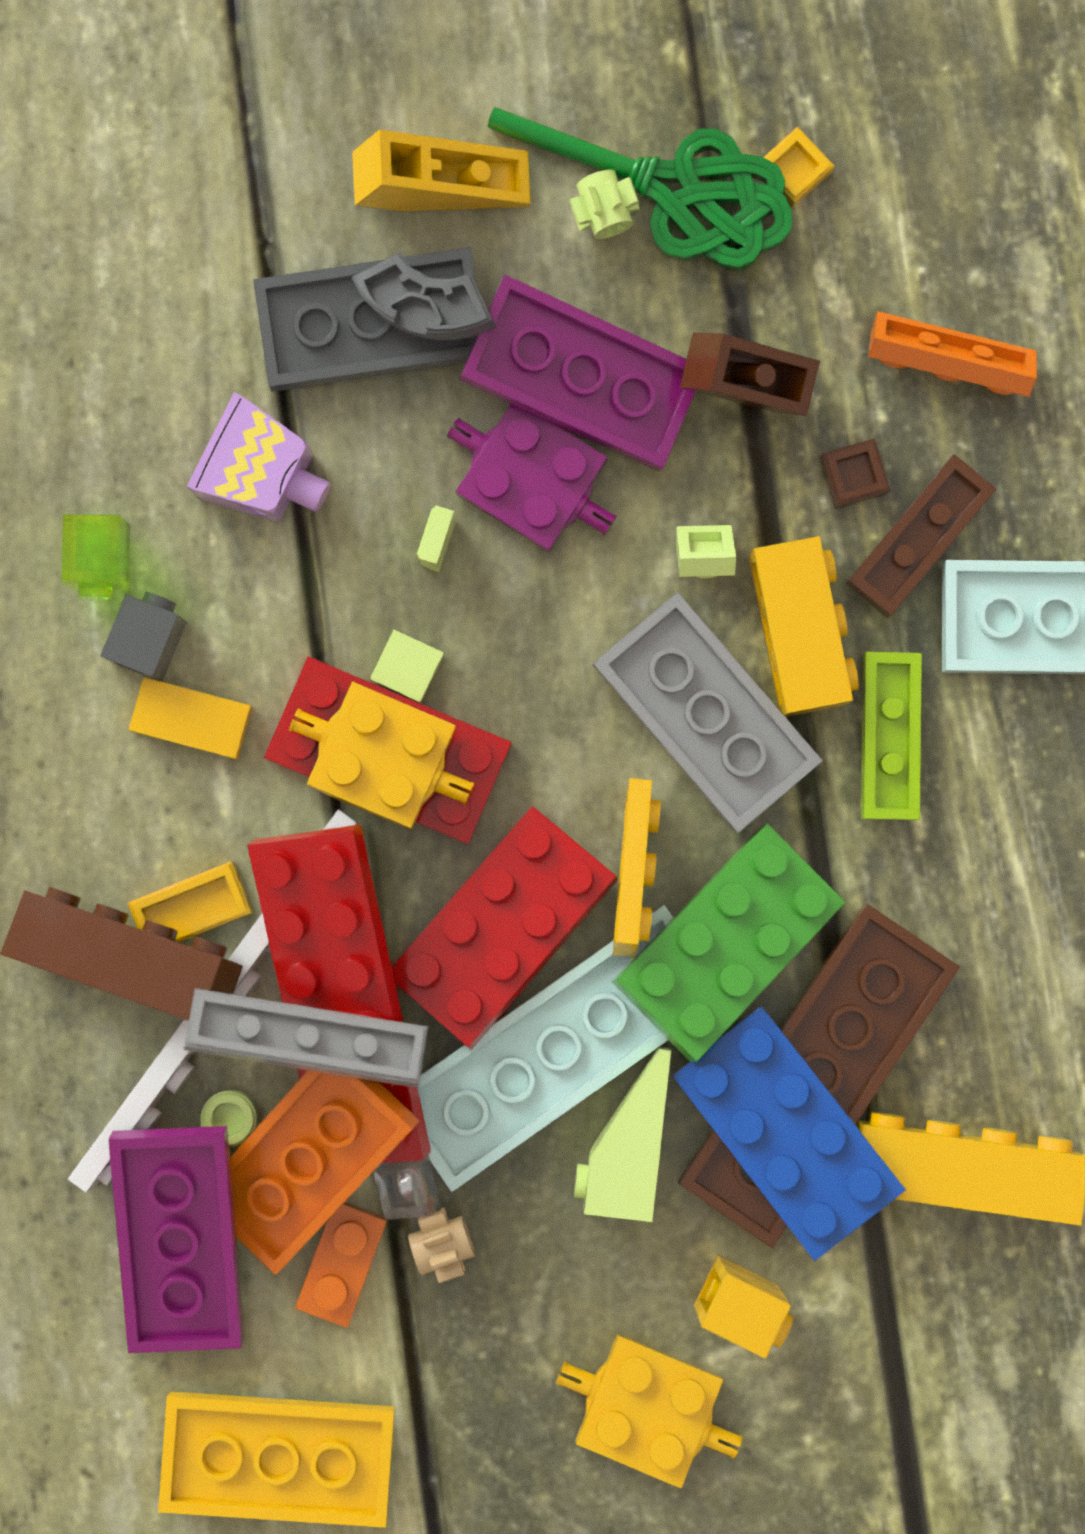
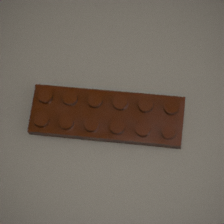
[677,903,960,1249]

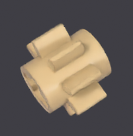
[408,1208,475,1284]

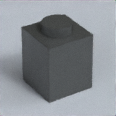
[100,591,187,682]

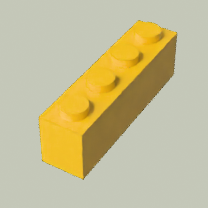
[855,1112,1085,1226]

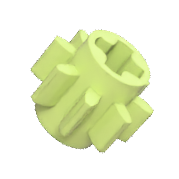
[569,170,640,239]

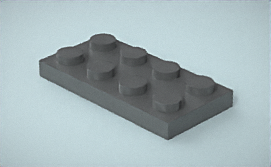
[253,247,477,392]

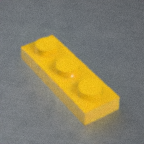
[612,778,661,958]

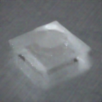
[374,1155,441,1219]

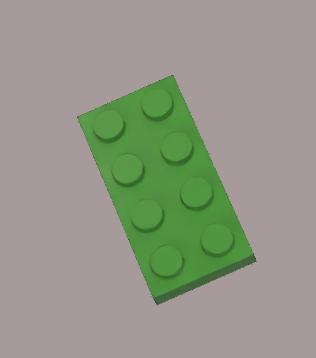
[612,823,846,1063]

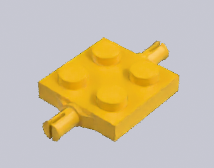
[289,682,474,831]
[556,1334,742,1489]

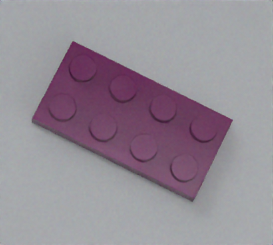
[459,274,695,471]
[108,1126,244,1353]

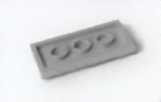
[593,592,823,834]

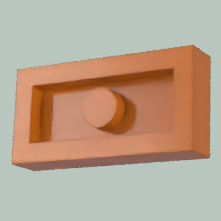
[295,1202,388,1328]

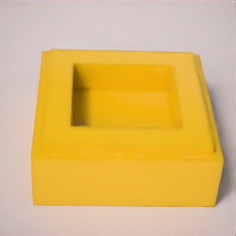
[764,127,834,208]

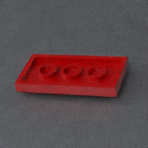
[264,656,512,845]
[392,806,618,1050]

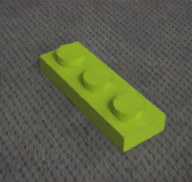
[861,652,922,821]

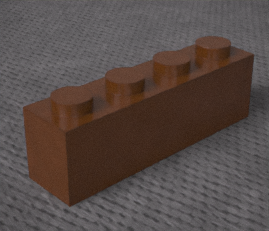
[0,887,243,1021]

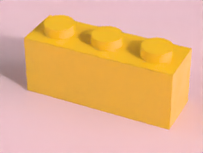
[749,536,859,717]

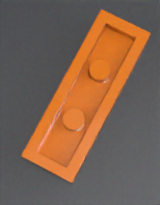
[868,311,1037,397]

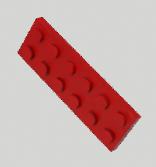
[247,825,431,1164]

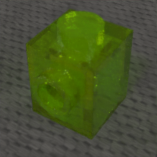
[61,514,130,599]

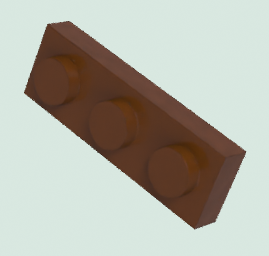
[846,454,996,618]

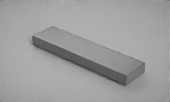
[184,988,428,1088]

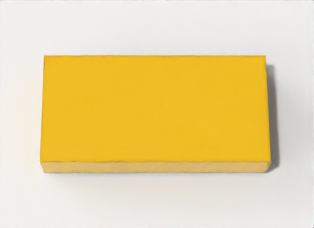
[129,677,253,760]
[127,861,254,943]

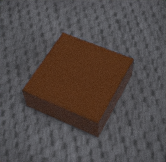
[820,438,891,509]

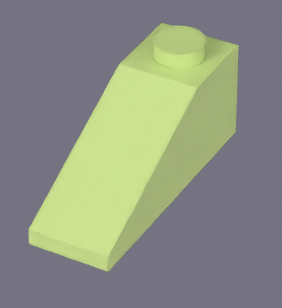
[574,1046,671,1222]

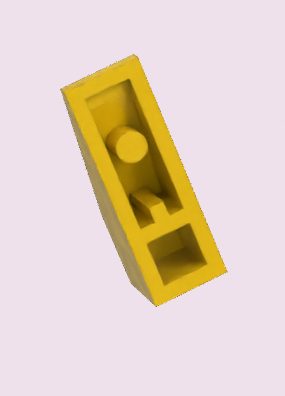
[352,129,531,212]

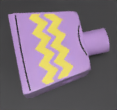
[187,392,331,522]

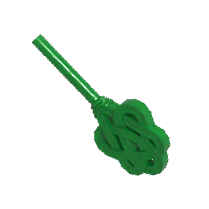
[488,107,792,271]

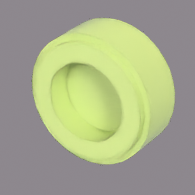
[200,1089,259,1147]

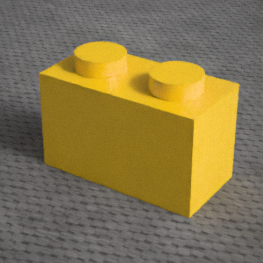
[694,1255,794,1359]

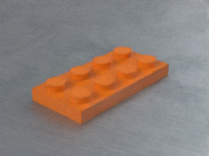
[230,1070,420,1275]

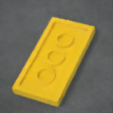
[158,1391,395,1528]

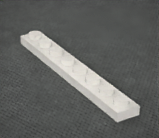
[68,809,361,1193]

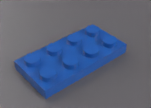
[672,1006,906,1261]

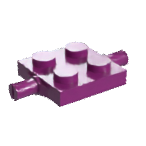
[447,404,617,553]

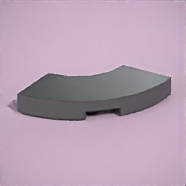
[351,252,497,340]

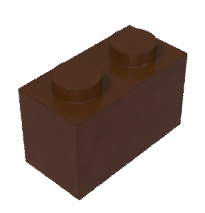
[680,332,820,416]

